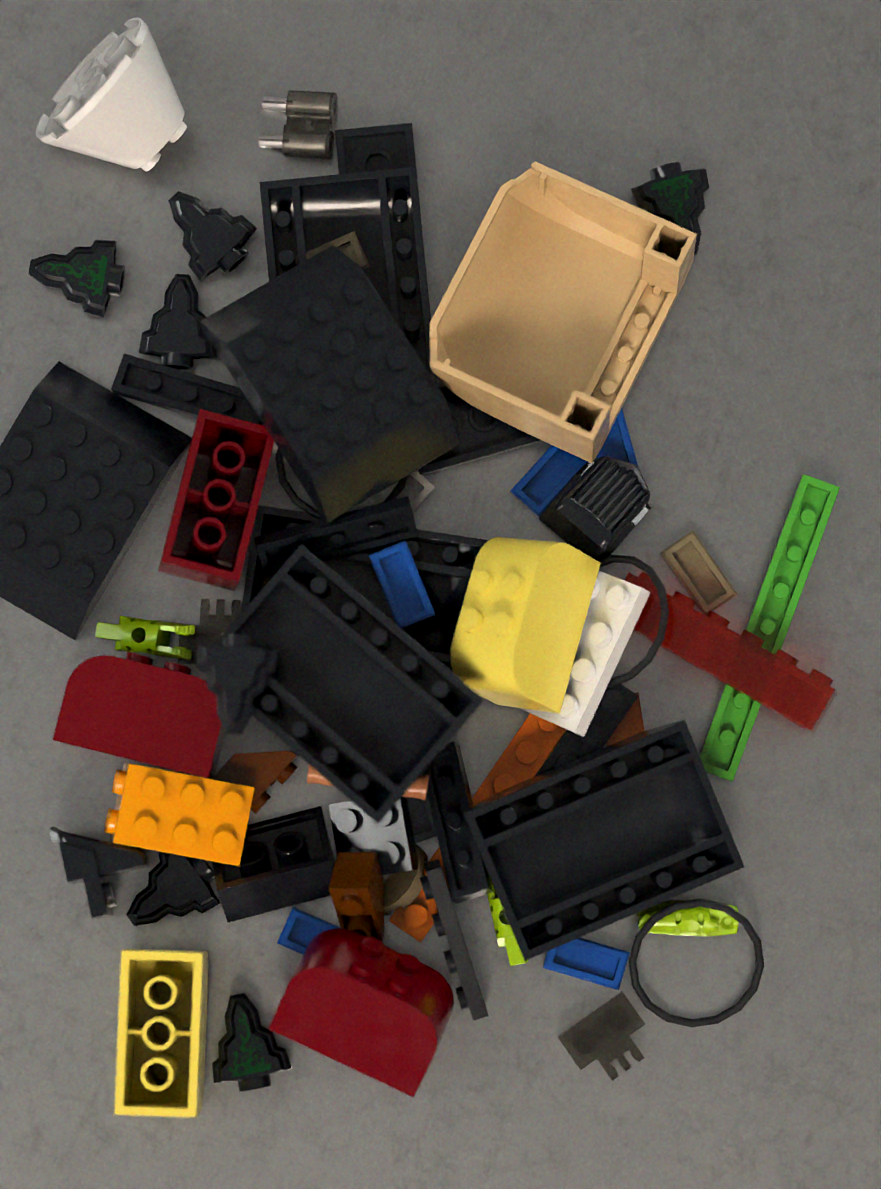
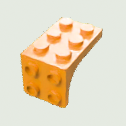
[104,763,254,866]

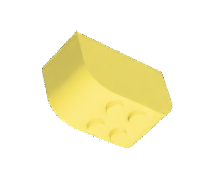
[451,537,601,714]
[114,949,209,1117]

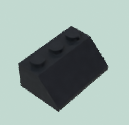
[212,806,335,923]

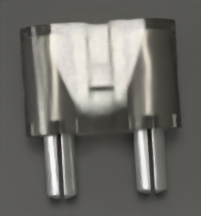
[258,90,338,159]

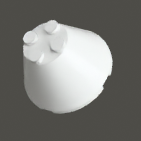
[36,17,187,172]

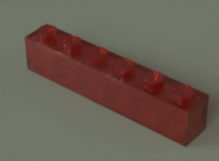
[624,572,837,734]

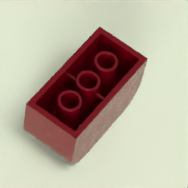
[158,409,274,591]
[52,652,226,779]
[268,928,454,1098]

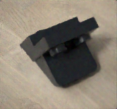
[539,456,653,560]
[49,826,150,919]

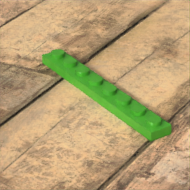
[699,474,840,782]

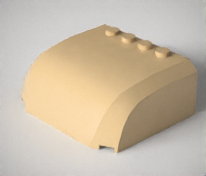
[430,161,697,463]

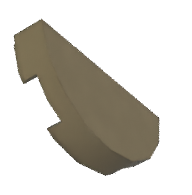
[384,844,428,916]

